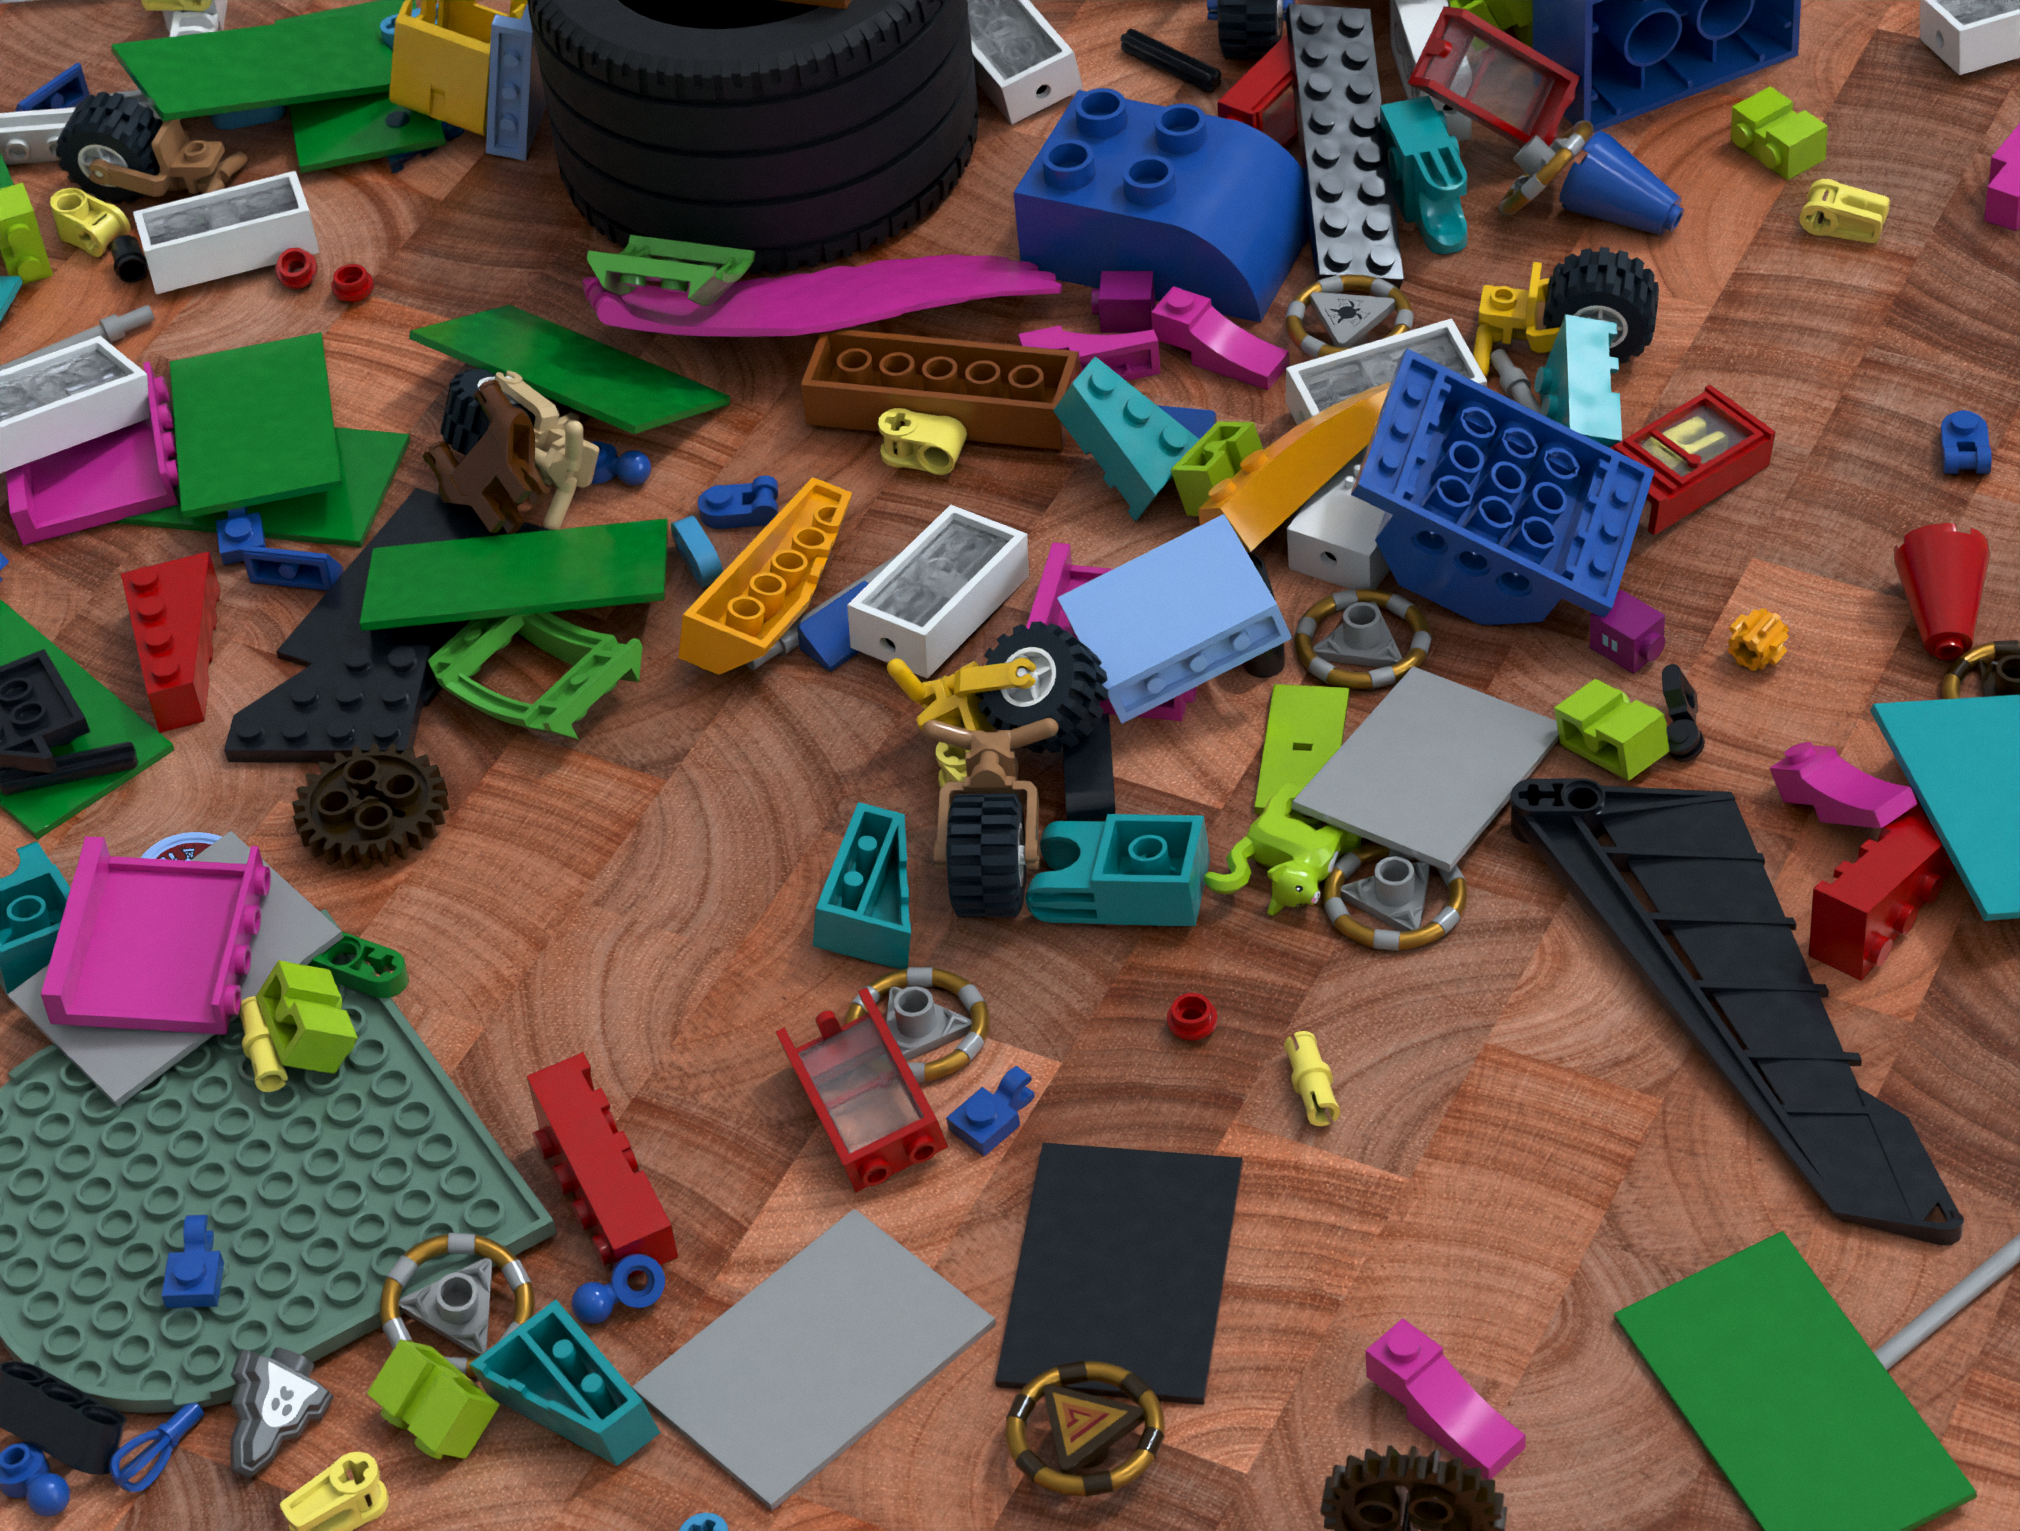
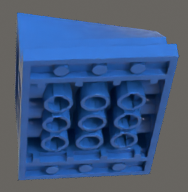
[1351,348,1655,625]

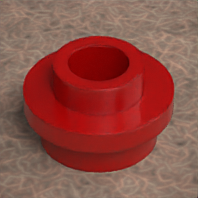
[275,248,318,289]
[331,264,374,302]
[1167,993,1218,1041]

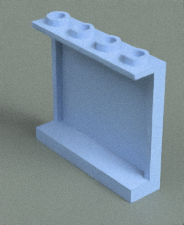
[486,3,547,161]
[1057,514,1292,724]

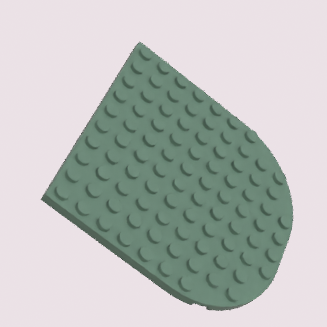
[0,909,557,1413]

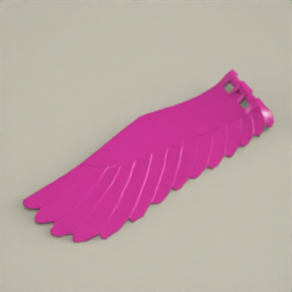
[582,254,1062,337]

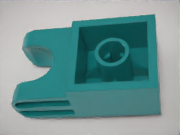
[1380,95,1468,254]
[1025,814,1210,926]
[0,841,71,995]

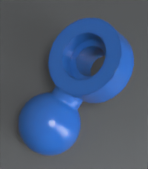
[590,441,651,486]
[571,1254,665,1324]
[0,1442,70,1517]

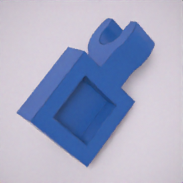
[215,507,266,565]
[946,1066,1035,1157]
[162,1215,224,1308]

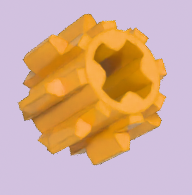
[1727,608,1789,671]

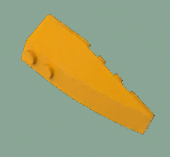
[1198,382,1391,552]
[678,477,852,675]

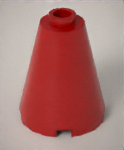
[1894,523,1990,660]

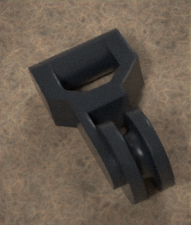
[1662,664,1705,762]

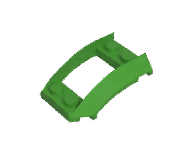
[587,235,755,306]
[428,612,643,739]

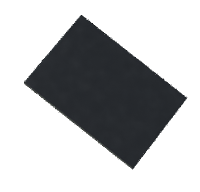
[276,488,550,707]
[995,1143,1243,1405]

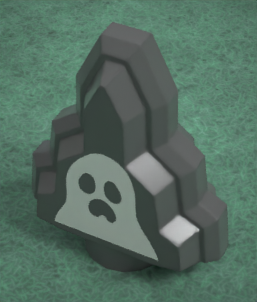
[230,1348,334,1479]

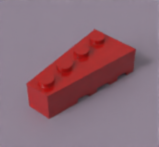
[120,551,221,733]
[1808,800,1957,981]
[527,1052,678,1279]

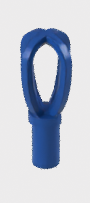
[109,1403,204,1492]

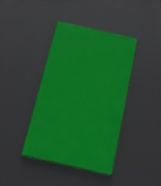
[274,0,446,173]
[111,14,393,121]
[409,305,731,434]
[170,332,343,519]
[111,412,411,548]
[360,518,669,631]
[0,600,174,840]
[1614,1231,1977,1531]

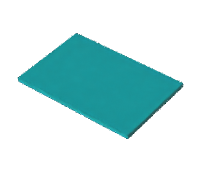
[1870,695,2020,921]

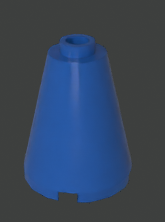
[1559,130,1684,236]

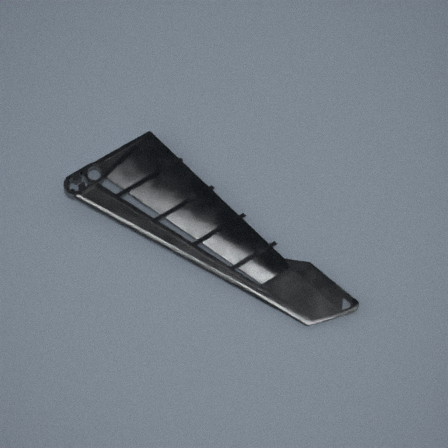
[1511,778,1964,1246]

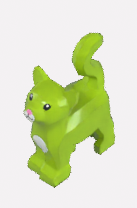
[1203,782,1362,916]

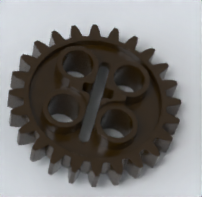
[292,743,449,870]
[1320,1446,1507,1531]

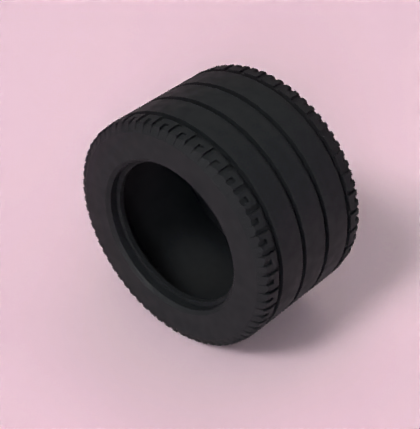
[527,0,978,274]

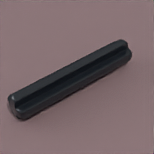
[1120,29,1222,92]
[0,742,138,795]

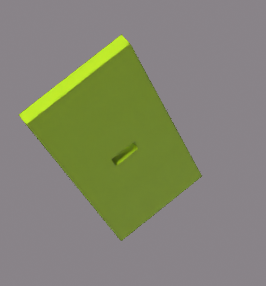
[1255,684,1349,817]

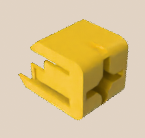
[389,0,528,137]

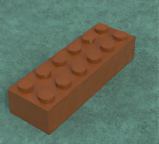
[800,329,1081,450]

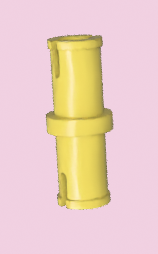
[238,996,288,1092]
[1284,1031,1340,1127]

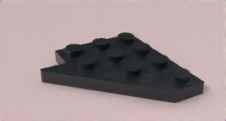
[224,628,433,762]
[0,649,90,773]

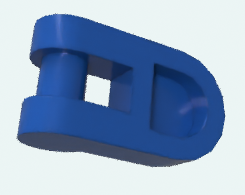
[1940,410,1992,474]
[697,475,778,529]

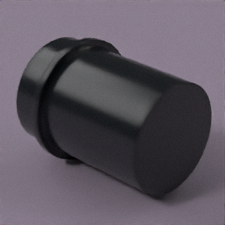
[111,235,147,283]

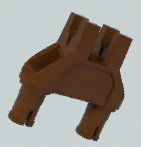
[423,380,550,534]

